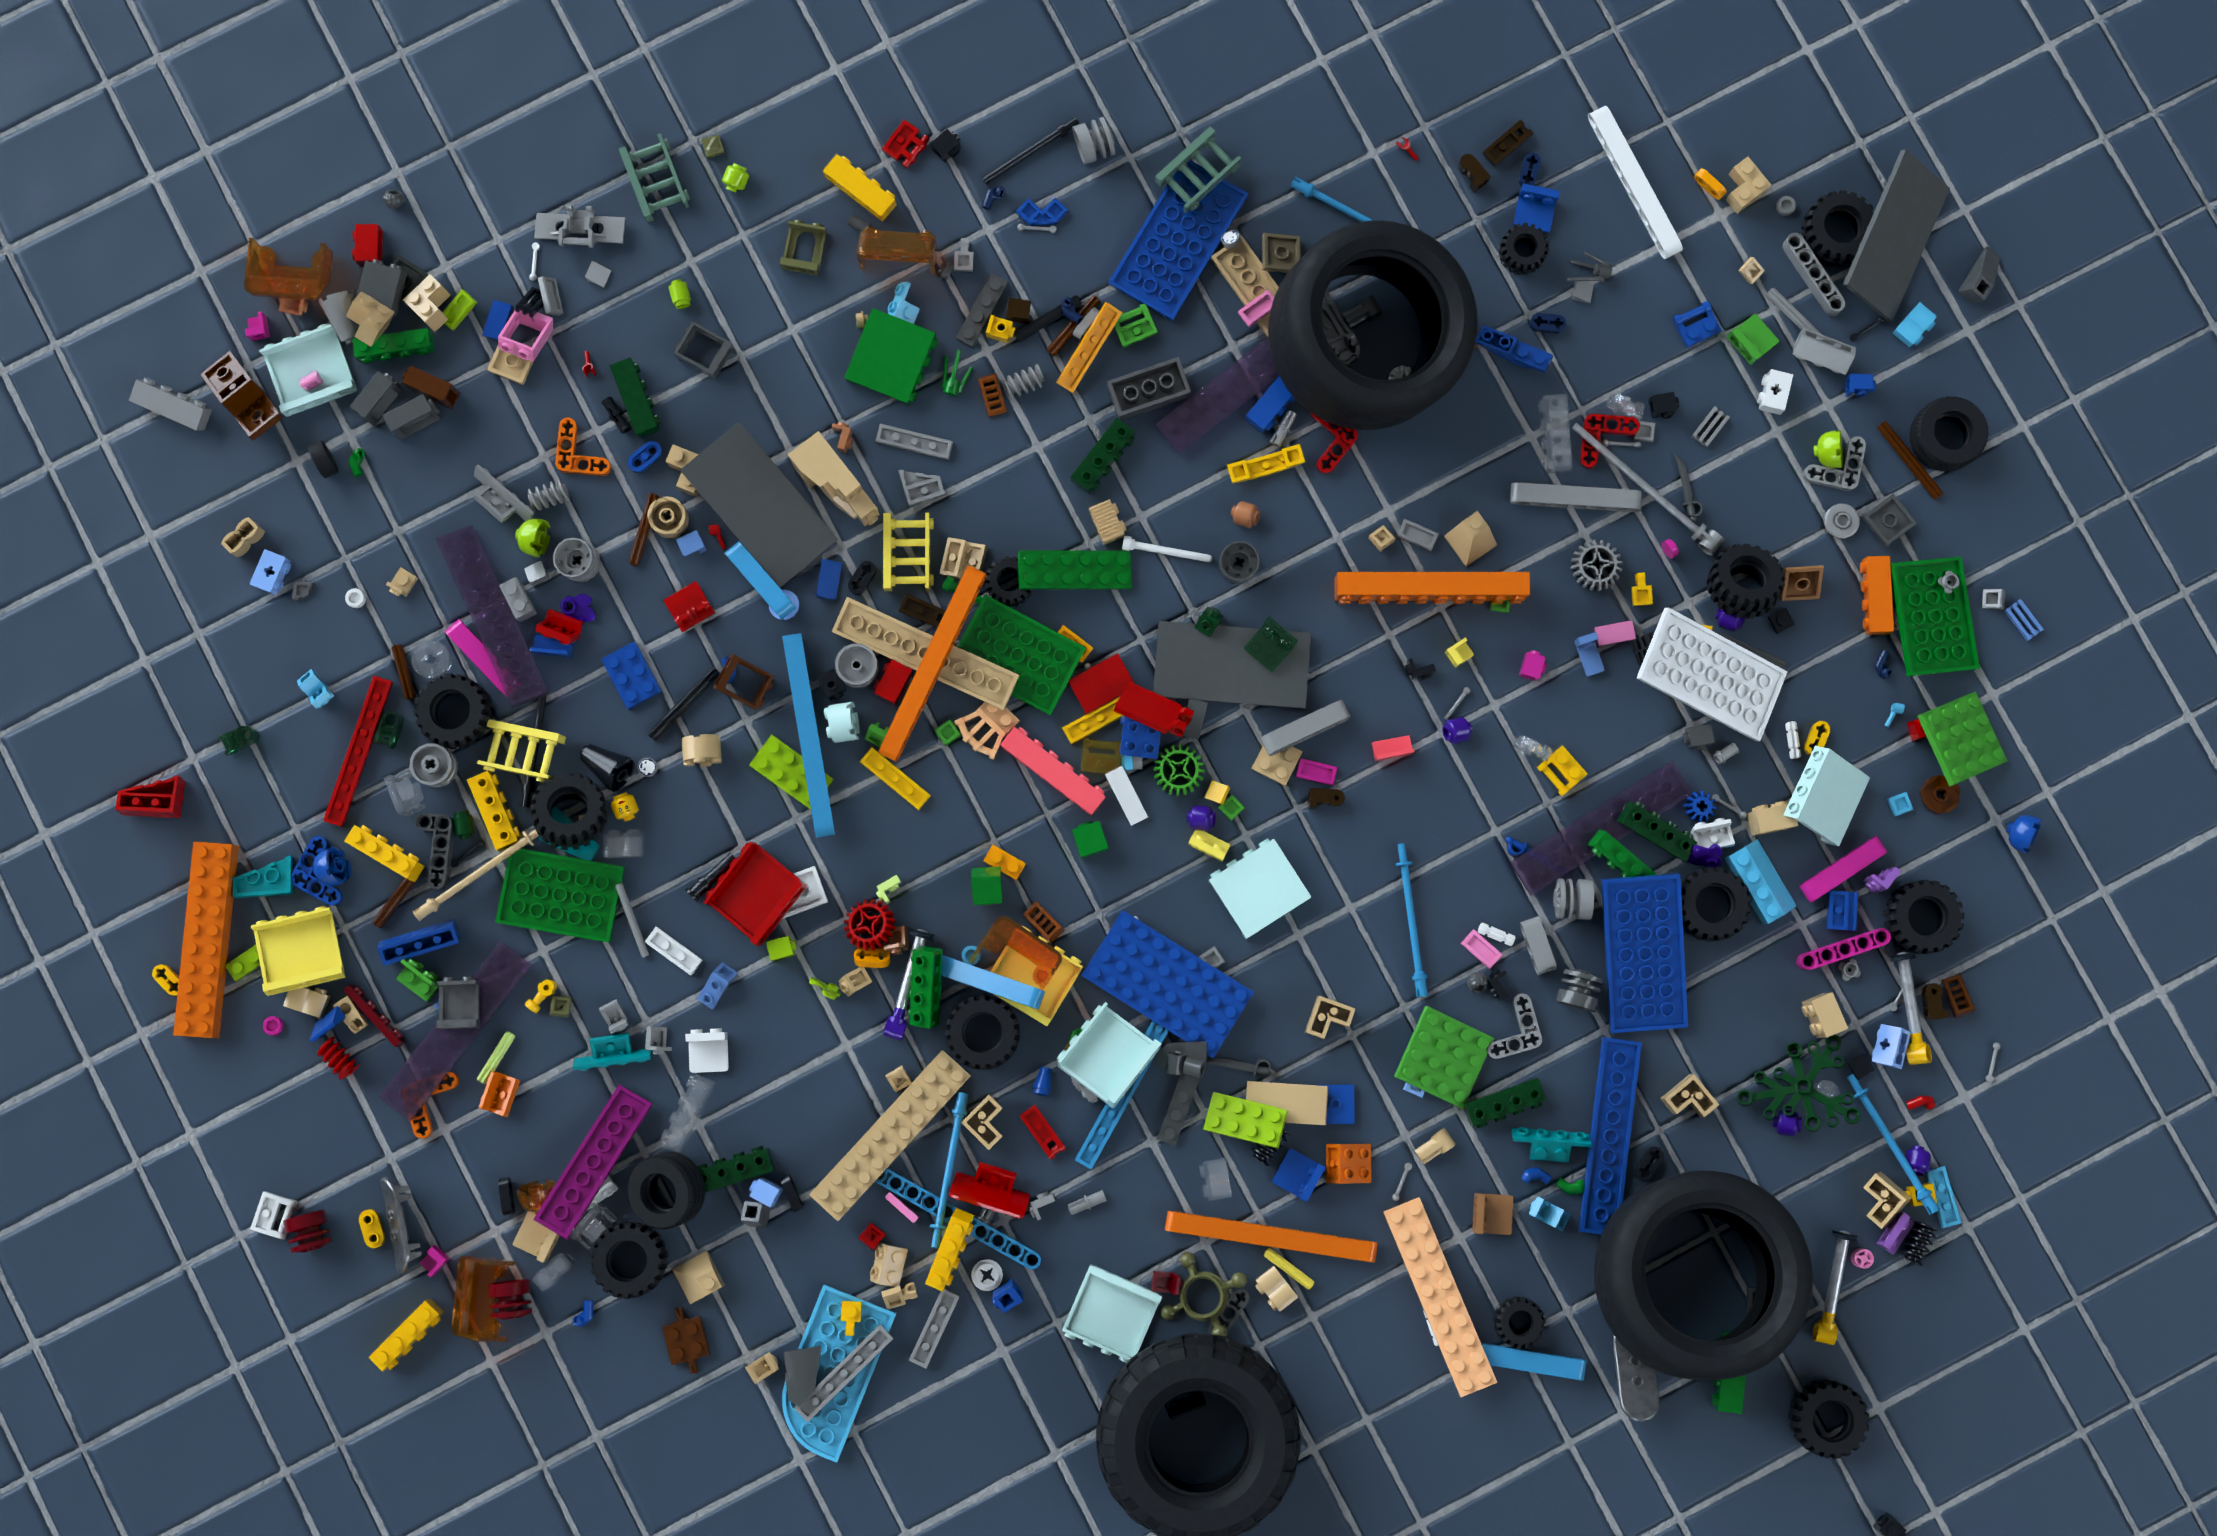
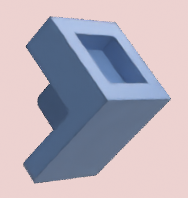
[676,530,707,557]

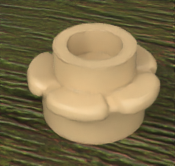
[856,311,868,329]

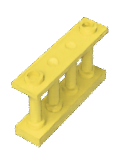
[883,513,934,591]
[477,719,566,783]

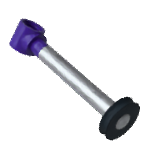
[883,928,935,1041]

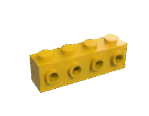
[823,154,896,222]
[467,771,522,851]
[345,825,425,882]
[925,1208,975,1292]
[368,1298,444,1371]

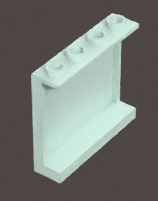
[259,324,358,417]
[1784,746,1870,847]
[1208,838,1311,939]
[1057,1002,1161,1108]
[1062,1264,1162,1363]

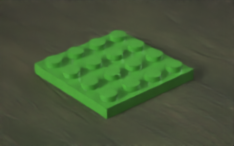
[1917,691,2007,787]
[1394,1006,1494,1109]

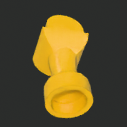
[524,979,557,1014]

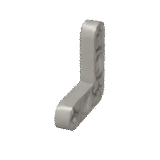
[1802,436,1866,491]
[1488,993,1542,1059]

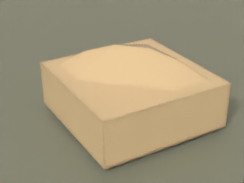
[1738,257,1765,284]
[1368,525,1396,552]
[885,1066,912,1092]

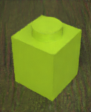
[766,936,797,961]

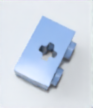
[250,549,291,595]
[1872,1024,1911,1070]
[749,1177,783,1207]

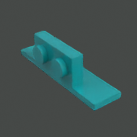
[573,1033,652,1071]
[1511,1127,1591,1162]

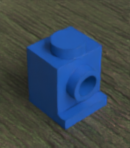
[1845,374,1876,397]
[992,1278,1023,1313]

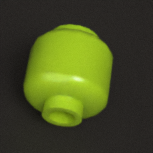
[722,163,750,193]

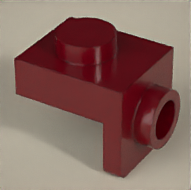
[1151,1271,1183,1296]

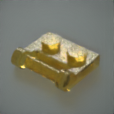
[1081,737,1121,774]

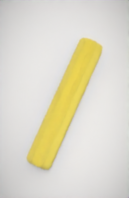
[1264,1248,1315,1290]

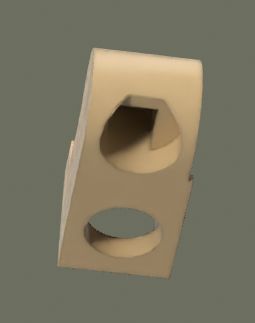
[333,995,369,1034]

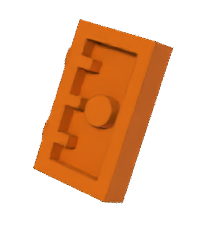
[1326,1144,1372,1184]

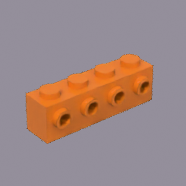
[1860,556,1894,635]

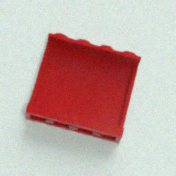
[703,841,808,946]

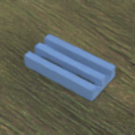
[2004,599,2044,641]

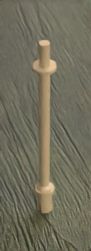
[412,829,539,922]

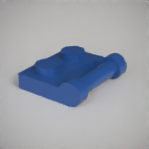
[1673,301,1722,348]

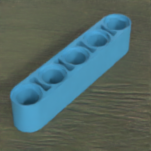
[725,541,796,620]

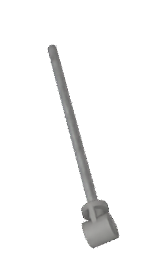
[1572,423,1725,556]

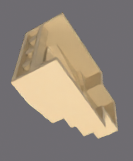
[788,431,880,526]

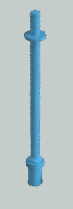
[1290,176,1374,222]
[1396,843,1429,997]
[1847,1074,1940,1215]
[930,1092,969,1249]

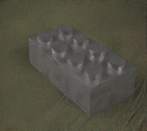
[1107,357,1191,421]

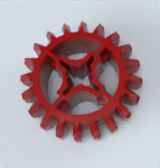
[844,899,896,951]

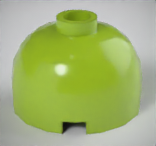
[1814,430,1843,468]
[515,518,550,558]

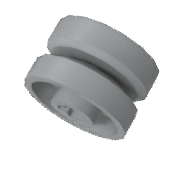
[835,644,879,688]
[410,743,458,788]

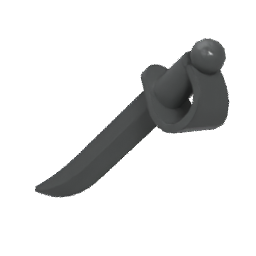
[1675,454,1703,523]
[1206,1057,1276,1076]

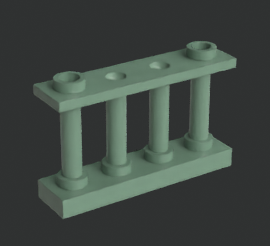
[1155,126,1241,214]
[619,133,690,223]

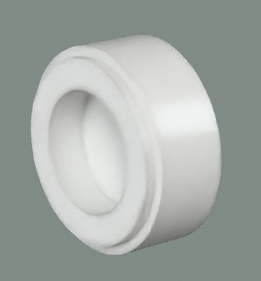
[345,588,366,608]

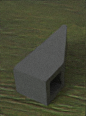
[1958,246,2000,303]

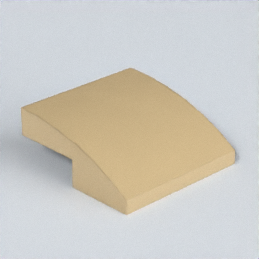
[939,537,988,580]

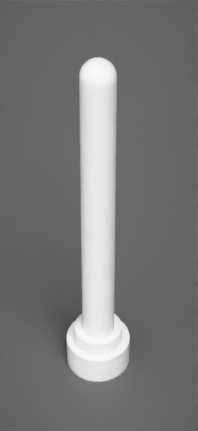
[1122,535,1213,562]

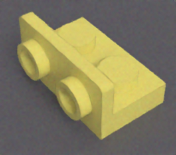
[1188,830,1230,862]

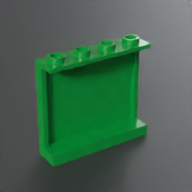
[844,308,938,406]

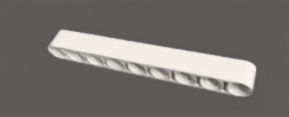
[1588,106,1683,259]

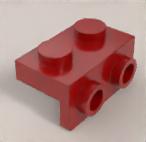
[535,609,583,645]

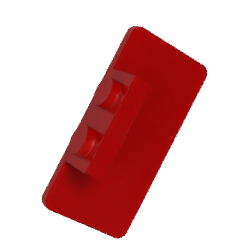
[949,1162,1030,1219]

